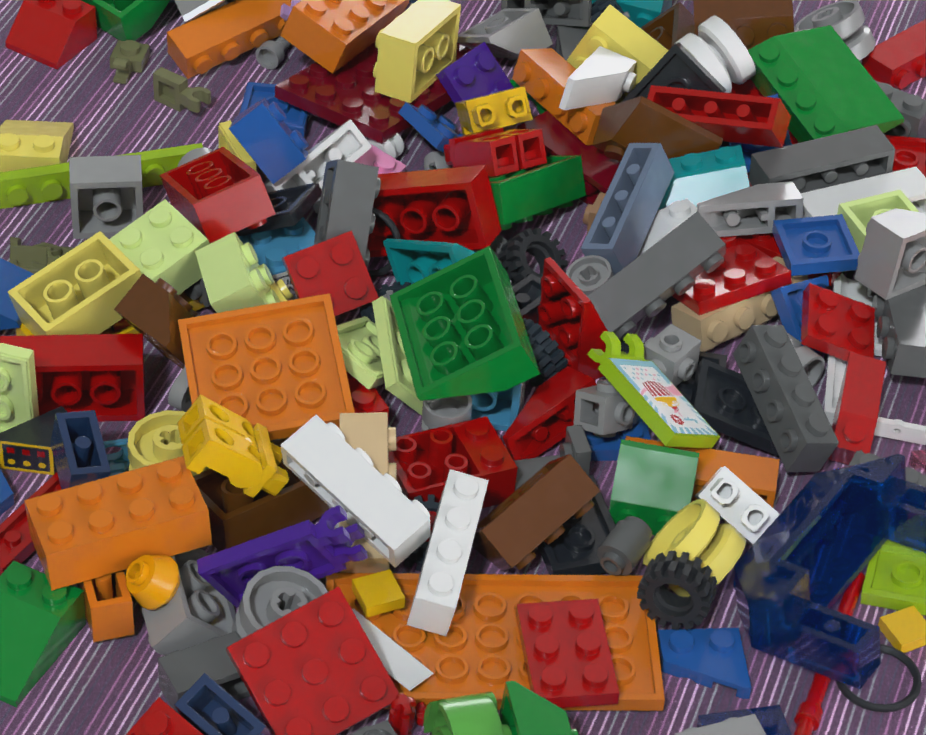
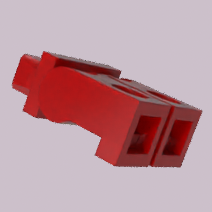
[443,127,547,176]

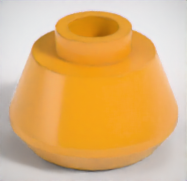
[126,555,180,610]

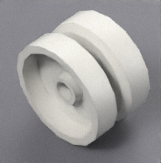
[674,15,756,93]

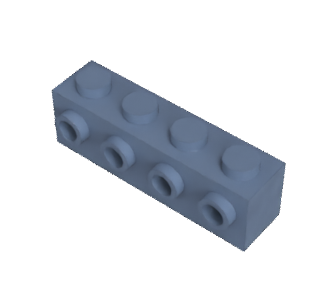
[581,143,674,275]

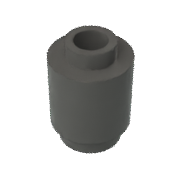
[597,516,652,576]

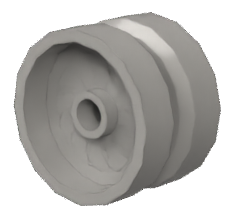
[794,0,876,61]
[231,566,328,639]

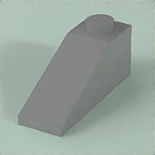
[697,181,804,237]

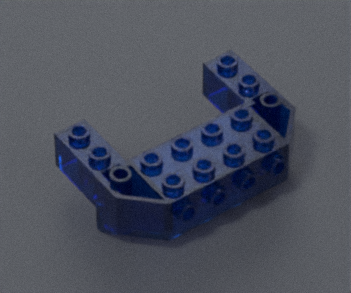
[733,454,926,690]

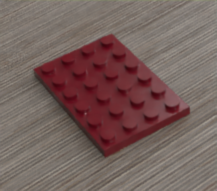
[275,42,499,144]

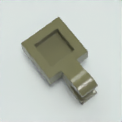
[110,40,150,84]
[153,67,211,113]

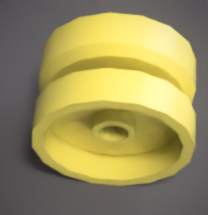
[127,410,210,476]
[643,499,746,597]

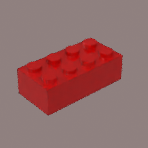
[159,147,276,244]
[367,165,502,257]
[0,333,145,422]

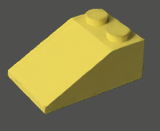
[0,120,74,172]

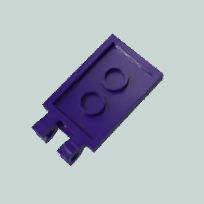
[197,505,368,608]

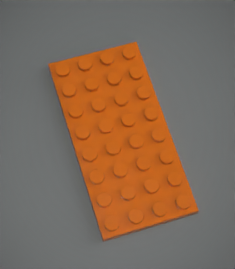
[326,573,665,711]

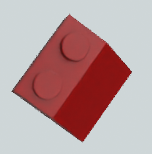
[5,0,97,70]

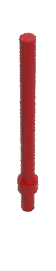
[793,571,865,735]

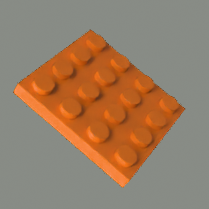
[178,293,355,441]

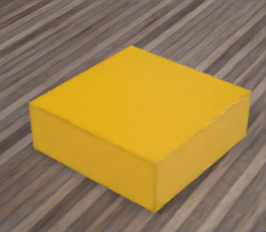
[352,569,405,618]
[878,605,926,653]

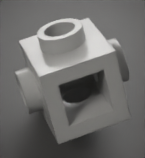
[644,324,701,387]
[573,380,635,438]

